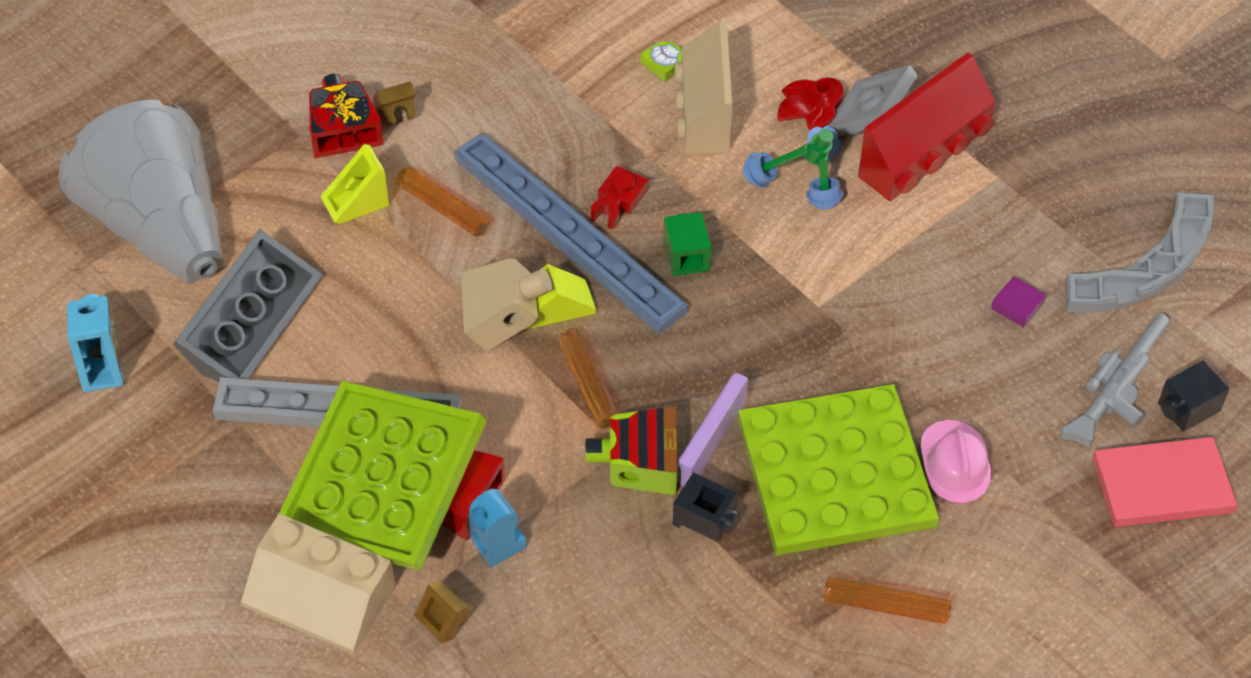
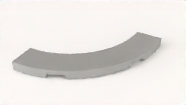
[1065,192,1214,313]

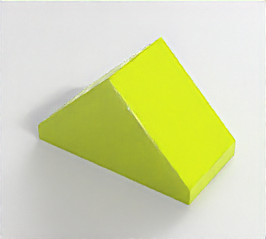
[320,144,389,224]
[523,264,596,330]

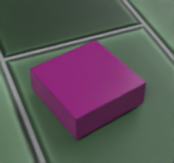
[991,276,1046,328]

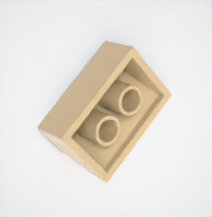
[674,21,733,154]
[241,514,395,654]

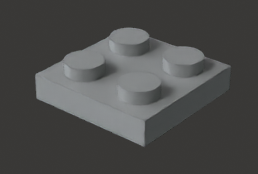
[828,65,918,137]

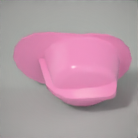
[921,420,991,504]

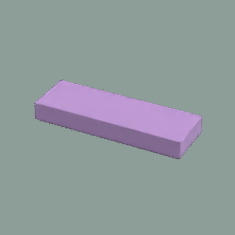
[677,373,748,487]

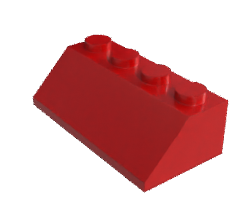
[858,52,996,202]

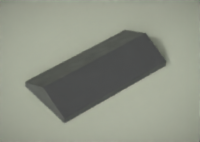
[173,229,323,382]

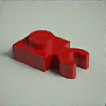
[591,165,649,229]

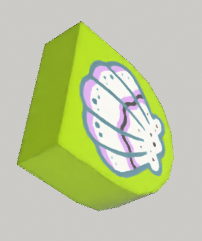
[640,42,682,82]

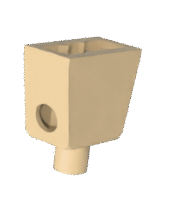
[460,258,552,351]

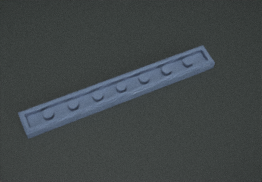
[454,132,688,334]

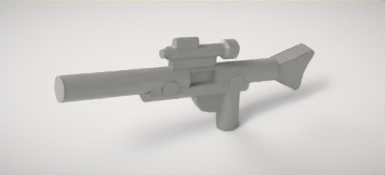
[1060,313,1170,447]

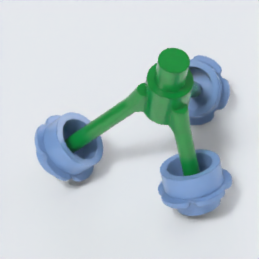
[743,126,844,210]

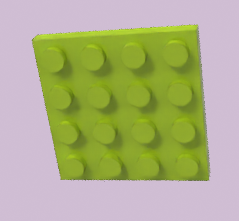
[279,380,487,572]
[737,384,939,556]

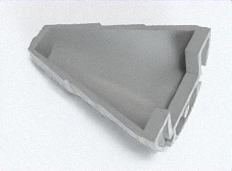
[58,100,224,285]

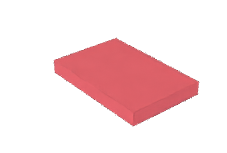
[1092,437,1238,527]

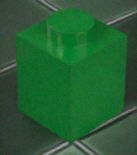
[663,212,711,277]

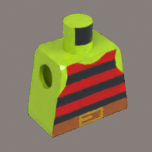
[585,407,677,495]

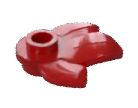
[777,77,844,131]

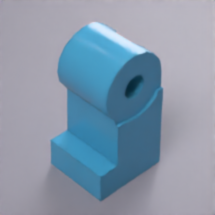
[469,489,527,567]

